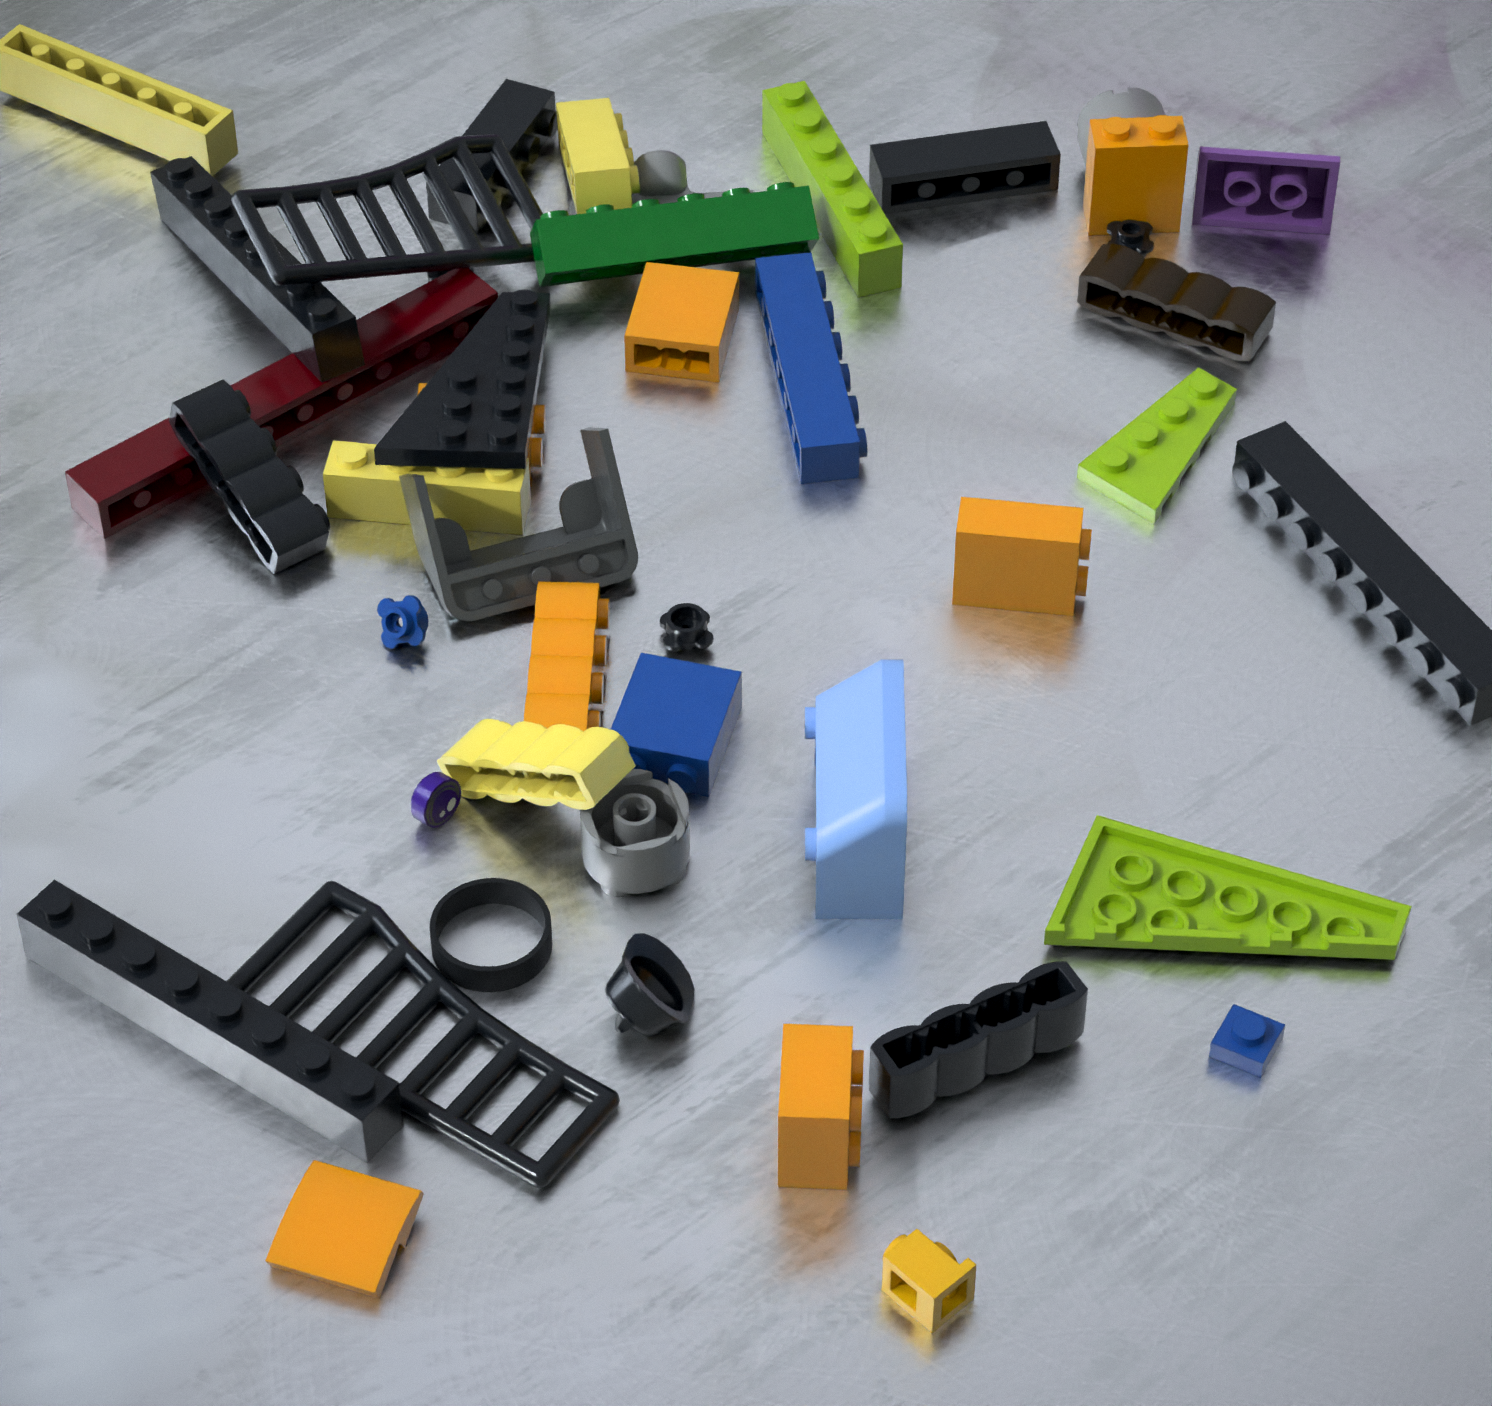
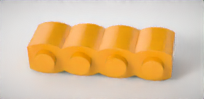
[524,581,610,732]

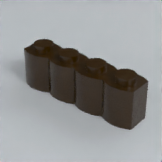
[1077,244,1276,361]

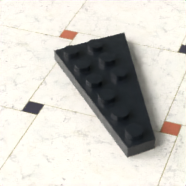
[374,289,550,469]

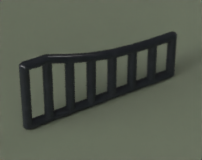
[231,134,543,286]
[227,881,620,1188]

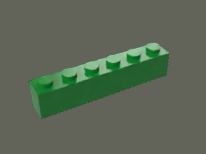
[530,182,819,287]

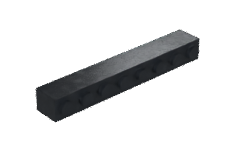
[150,156,365,383]
[1232,421,1492,726]
[17,879,404,1163]

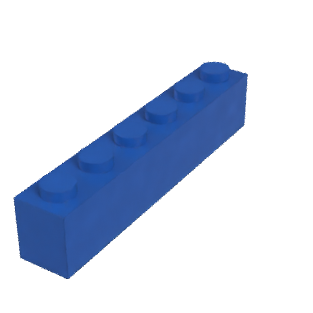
[755,252,868,484]

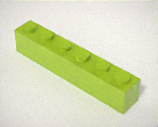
[762,81,903,298]

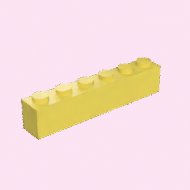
[0,24,238,176]

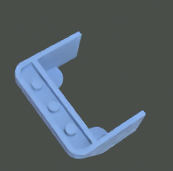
[805,659,907,919]

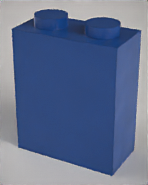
[611,653,742,797]

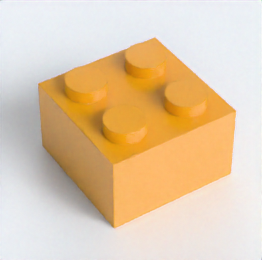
[778,1024,864,1190]

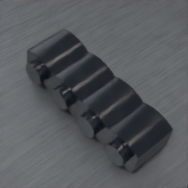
[169,379,330,574]
[869,961,1088,1118]

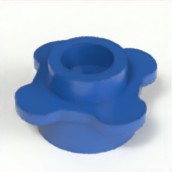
[377,595,429,649]

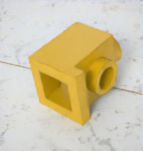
[882,1229,977,1333]

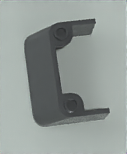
[399,427,638,621]

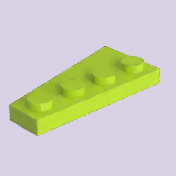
[1077,367,1237,524]

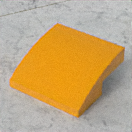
[265,1160,424,1299]

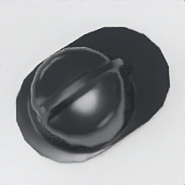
[605,933,695,1036]

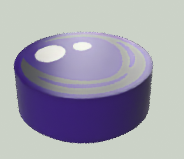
[411,772,461,828]

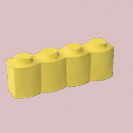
[437,719,636,810]

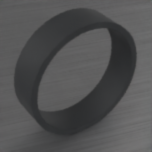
[430,878,552,992]

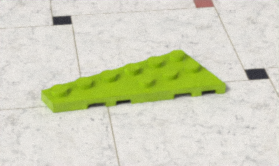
[1044,815,1412,960]

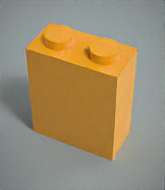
[1083,115,1189,236]
[624,262,739,382]
[952,497,1092,616]

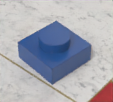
[1209,1004,1285,1078]

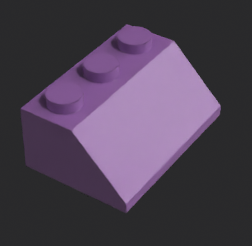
[1192,146,1340,235]

